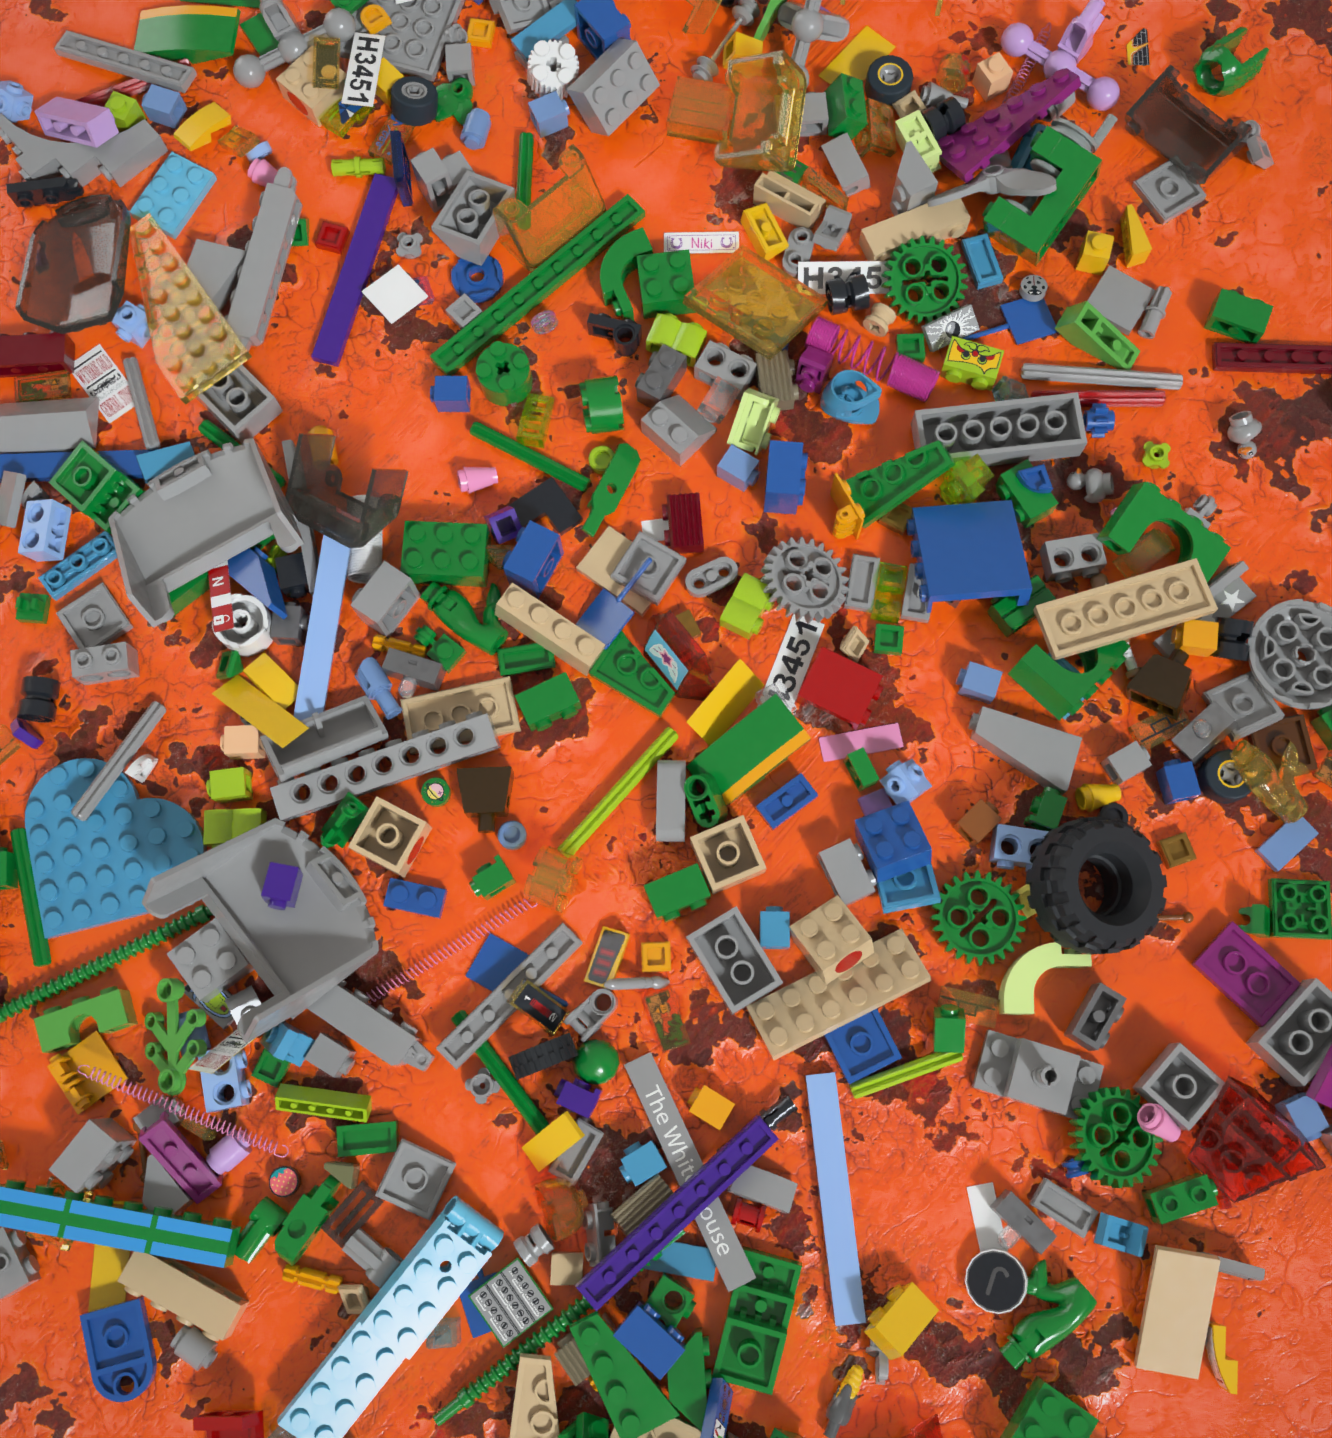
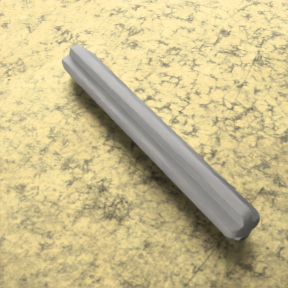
[71,701,166,821]

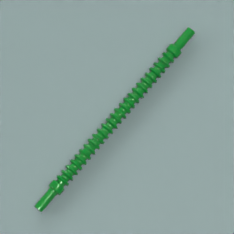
[0,904,213,1024]
[433,1229,686,1426]

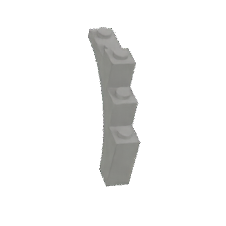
[0,113,168,187]

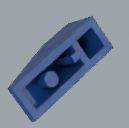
[228,546,288,619]

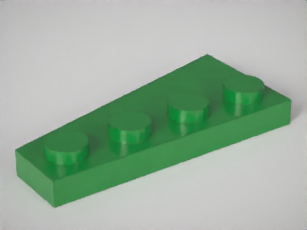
[842,440,956,528]
[569,1310,680,1438]

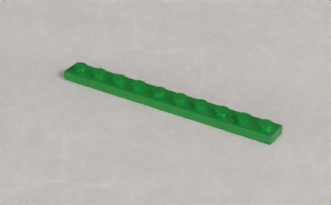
[430,194,645,376]

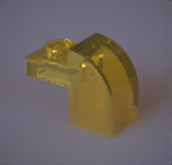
[1112,528,1176,579]

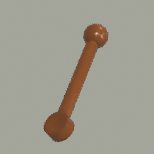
[1157,912,1194,923]
[133,1122,147,1183]

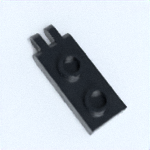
[6,177,84,208]

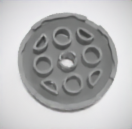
[1248,599,1332,710]

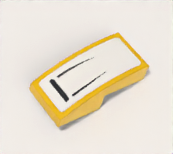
[1205,1321,1238,1394]

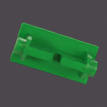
[320,791,369,848]

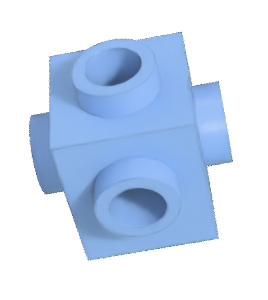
[0,80,34,123]
[110,300,158,348]
[879,759,932,805]

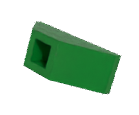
[667,1327,712,1431]

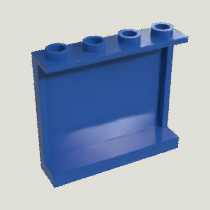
[906,500,1032,613]

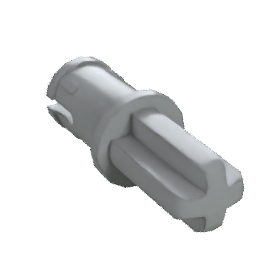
[1138,286,1172,339]

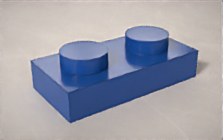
[755,773,818,831]
[383,878,447,919]

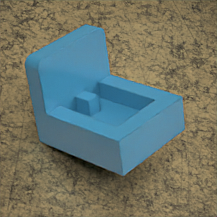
[1094,1212,1149,1257]

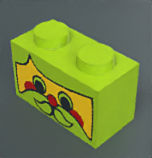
[940,336,1004,391]

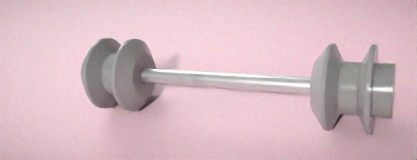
[691,0,760,85]

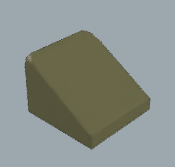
[324,1161,360,1189]

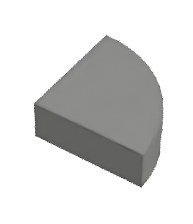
[21,481,50,509]

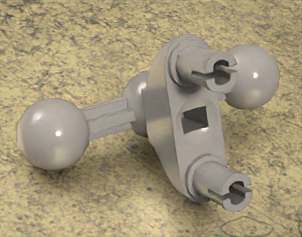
[233,0,356,88]
[778,0,850,95]

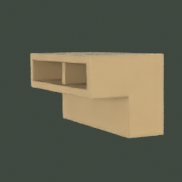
[753,170,826,230]

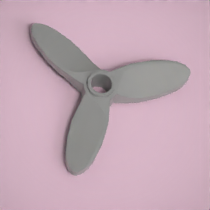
[927,150,1057,207]

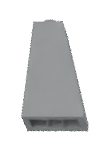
[165,239,246,340]
[968,706,1082,796]

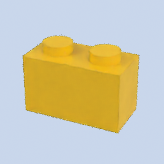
[864,1282,939,1360]

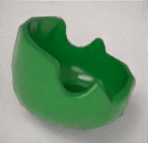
[572,1039,620,1085]

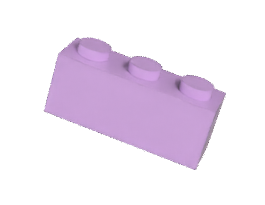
[34,97,119,148]

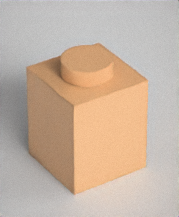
[972,52,1013,102]
[220,725,265,760]

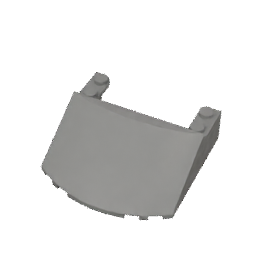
[108,438,304,628]
[142,818,379,1043]

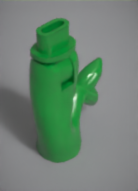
[420,582,508,655]
[999,1259,1097,1370]

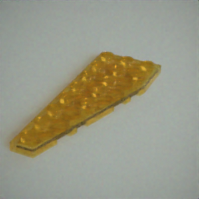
[128,213,252,405]

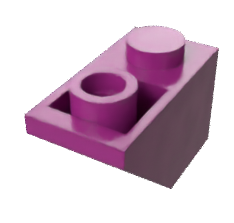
[795,346,834,394]

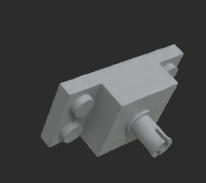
[972,1029,1104,1119]

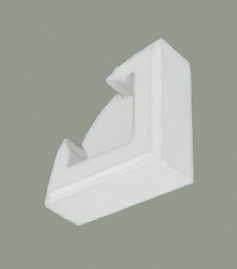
[125,754,158,783]

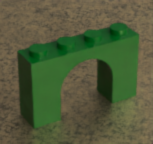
[1096,481,1231,583]
[1008,640,1131,721]

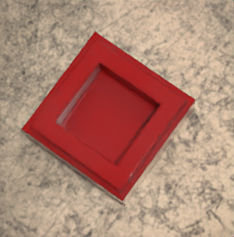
[315,221,350,255]

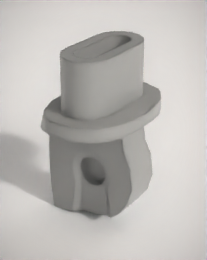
[865,1339,889,1385]

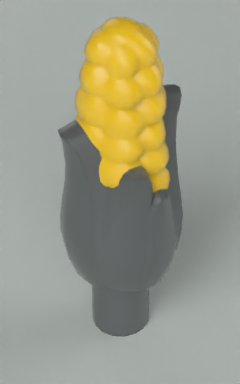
[823,1364,864,1438]

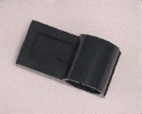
[587,313,642,357]

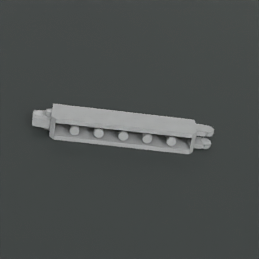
[223,167,303,361]
[258,975,435,1071]

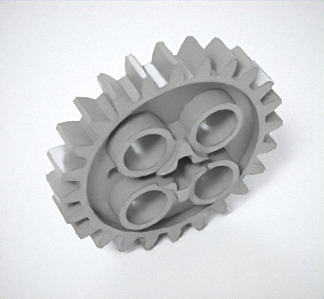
[761,537,849,624]

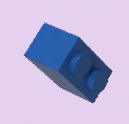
[613,1301,686,1380]

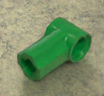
[235,1196,289,1263]

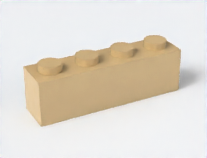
[859,198,971,262]
[495,582,605,676]
[118,1251,250,1341]

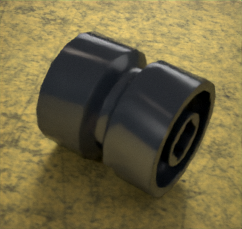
[921,97,966,142]
[825,274,870,315]
[1210,617,1254,661]
[17,676,61,723]

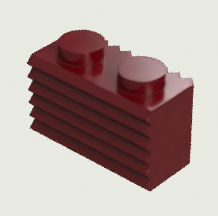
[662,492,704,554]

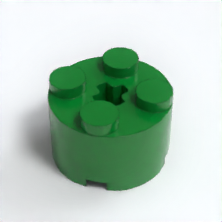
[476,341,533,406]
[579,375,624,434]

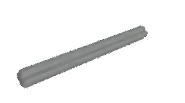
[1021,363,1183,390]

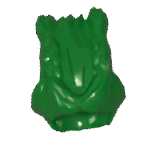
[1193,27,1269,97]

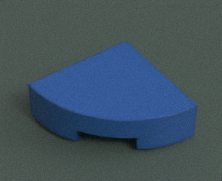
[1016,464,1053,493]

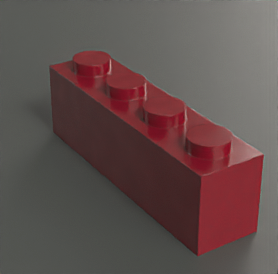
[0,331,75,378]

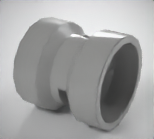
[513,1223,555,1267]

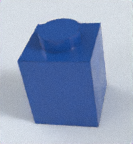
[430,376,471,412]
[1156,759,1201,805]

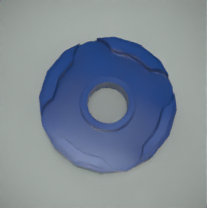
[451,256,504,303]

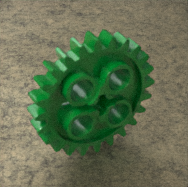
[881,236,968,325]
[930,870,1027,966]
[1068,1087,1163,1188]

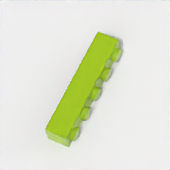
[275,1083,372,1123]

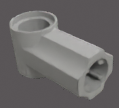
[342,1228,403,1288]

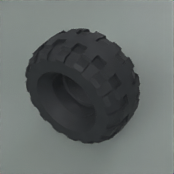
[1026,816,1167,954]

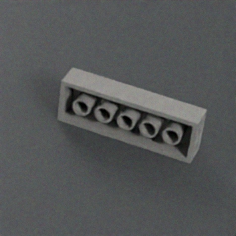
[911,392,1087,471]

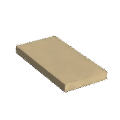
[400,676,521,755]
[1134,1245,1221,1379]

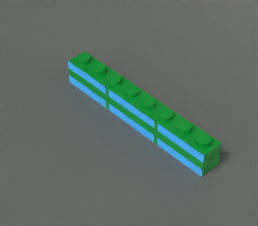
[0,1179,241,1268]

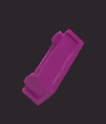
[138,1111,223,1204]

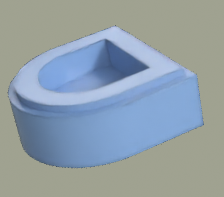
[245,141,273,163]

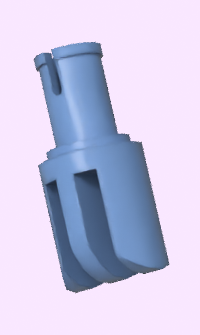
[354,657,403,719]

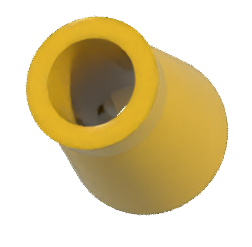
[1075,784,1121,812]

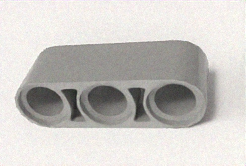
[656,760,686,842]

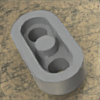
[782,227,814,279]
[685,557,738,598]

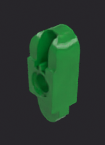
[275,1174,341,1266]

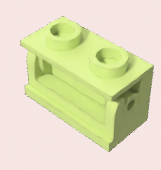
[895,110,942,173]
[727,388,781,455]

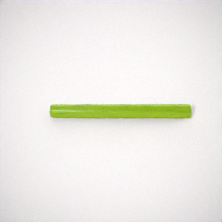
[557,727,679,860]

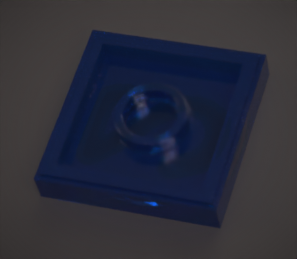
[390,130,413,207]

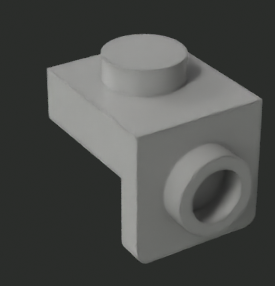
[812,205,852,251]

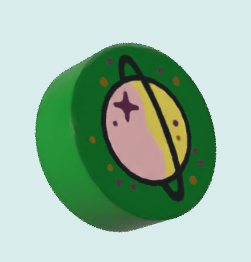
[421,778,451,807]

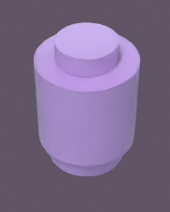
[206,1129,252,1175]

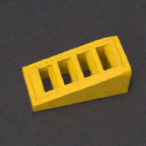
[1120,204,1152,268]

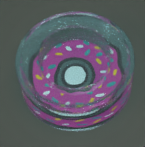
[530,310,558,334]

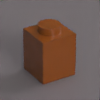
[953,799,1002,847]

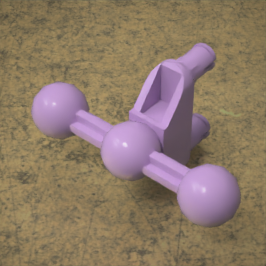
[1001,0,1120,111]

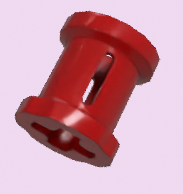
[731,1198,767,1233]

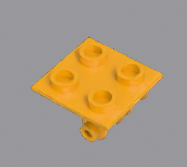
[830,473,865,540]
[47,1031,129,1115]

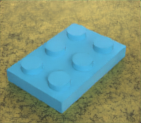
[129,151,217,240]

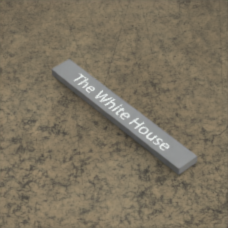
[624,1052,756,1292]

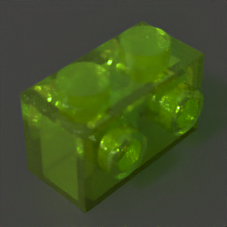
[939,453,994,505]

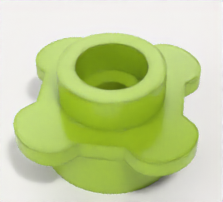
[1142,441,1171,469]

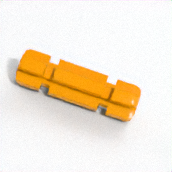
[372,634,427,658]
[282,1264,343,1294]

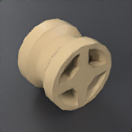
[863,303,896,337]

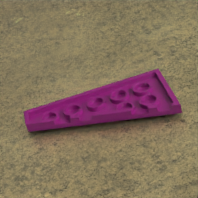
[937,68,1081,184]

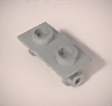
[581,1201,616,1267]

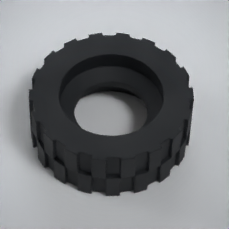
[508,1033,578,1080]

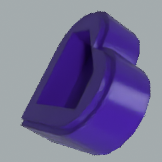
[10,717,45,749]

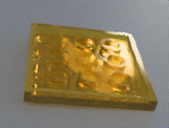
[683,245,828,361]

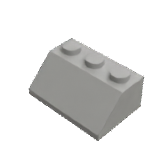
[431,170,516,266]

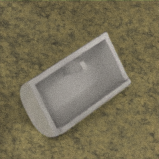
[260,695,389,783]

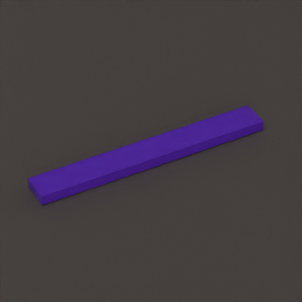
[311,173,401,367]
[575,1115,778,1311]

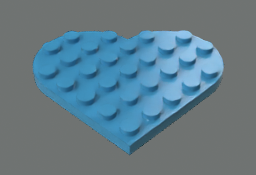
[25,758,207,939]

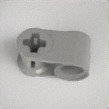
[563,989,618,1043]

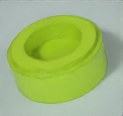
[588,446,614,474]

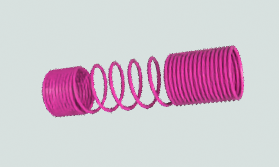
[805,316,940,403]

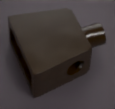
[1127,649,1192,721]
[457,766,514,833]

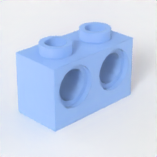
[18,499,72,562]
[989,824,1049,872]
[198,1050,252,1113]

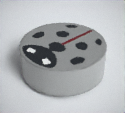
[1019,275,1048,302]

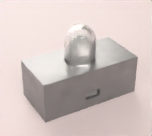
[382,647,446,699]
[1171,701,1238,765]
[990,1189,1057,1254]

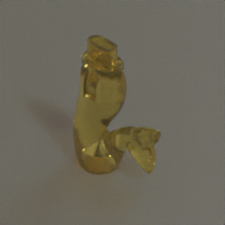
[1230,740,1309,823]

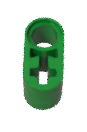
[684,773,728,828]

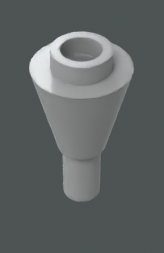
[920,81,969,109]

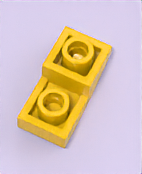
[174,102,231,151]
[243,653,298,709]
[522,1111,585,1172]

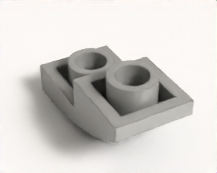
[728,1166,798,1213]

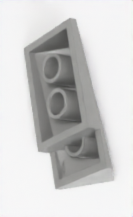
[0,397,99,454]

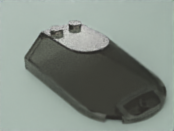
[15,194,131,334]

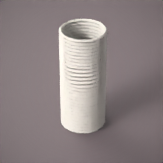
[346,495,383,584]

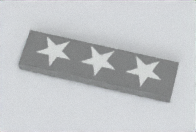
[1152,577,1257,658]

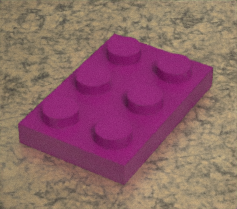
[1191,921,1301,1027]

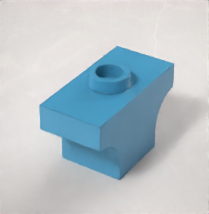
[260,1021,315,1067]

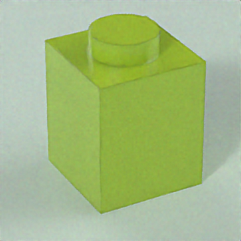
[104,91,146,133]
[206,767,253,804]

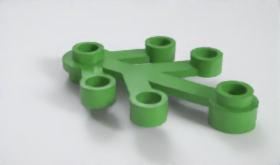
[144,978,207,1095]

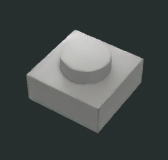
[445,293,483,330]

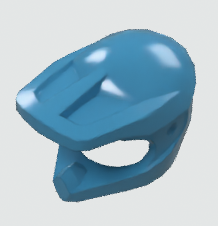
[820,370,882,425]

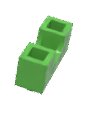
[34,986,138,1053]

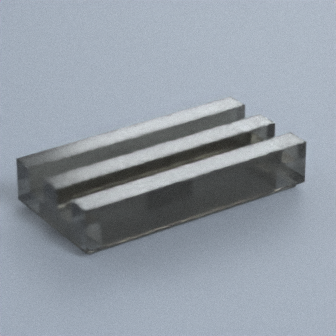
[320,1180,385,1248]

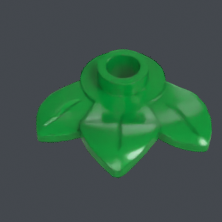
[435,78,474,126]

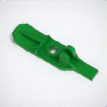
[581,443,641,537]

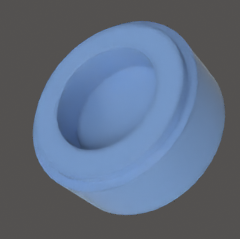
[498,821,527,850]

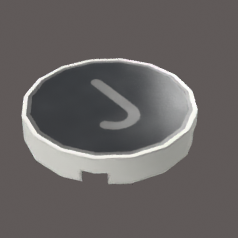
[965,1248,1028,1314]

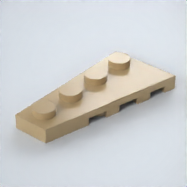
[509,1353,560,1438]

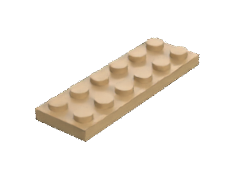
[1033,558,1218,661]
[746,928,931,1061]

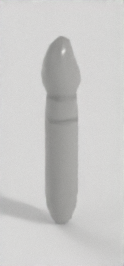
[604,976,670,990]

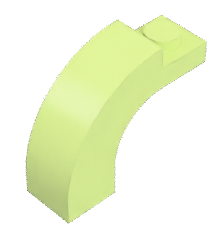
[998,942,1092,1015]

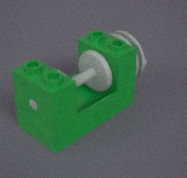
[982,114,1118,266]

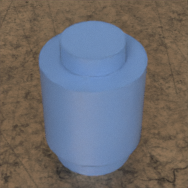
[460,108,491,150]

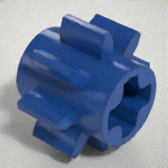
[1083,403,1115,438]

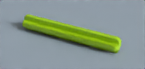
[850,1052,963,1099]

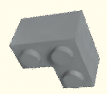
[410,148,475,213]

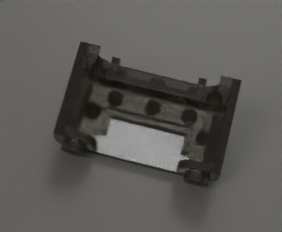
[1125,65,1252,185]

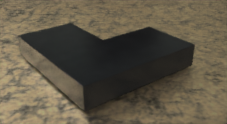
[508,477,583,536]

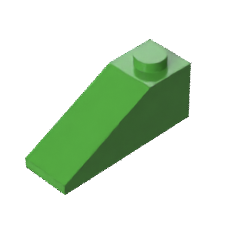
[1054,301,1140,370]

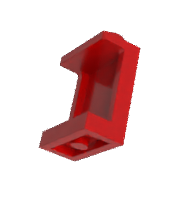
[796,647,884,730]
[193,1410,264,1438]

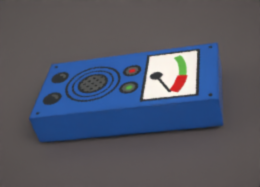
[700,1378,733,1438]

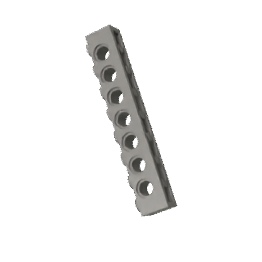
[270,711,501,821]

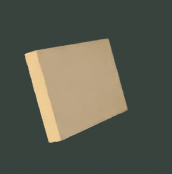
[576,526,653,617]

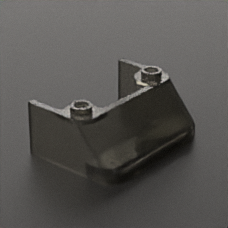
[285,433,409,548]

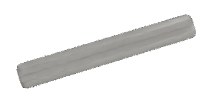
[123,357,161,451]

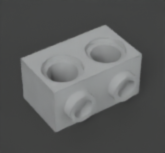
[694,340,757,401]
[1039,533,1107,583]
[70,642,140,685]

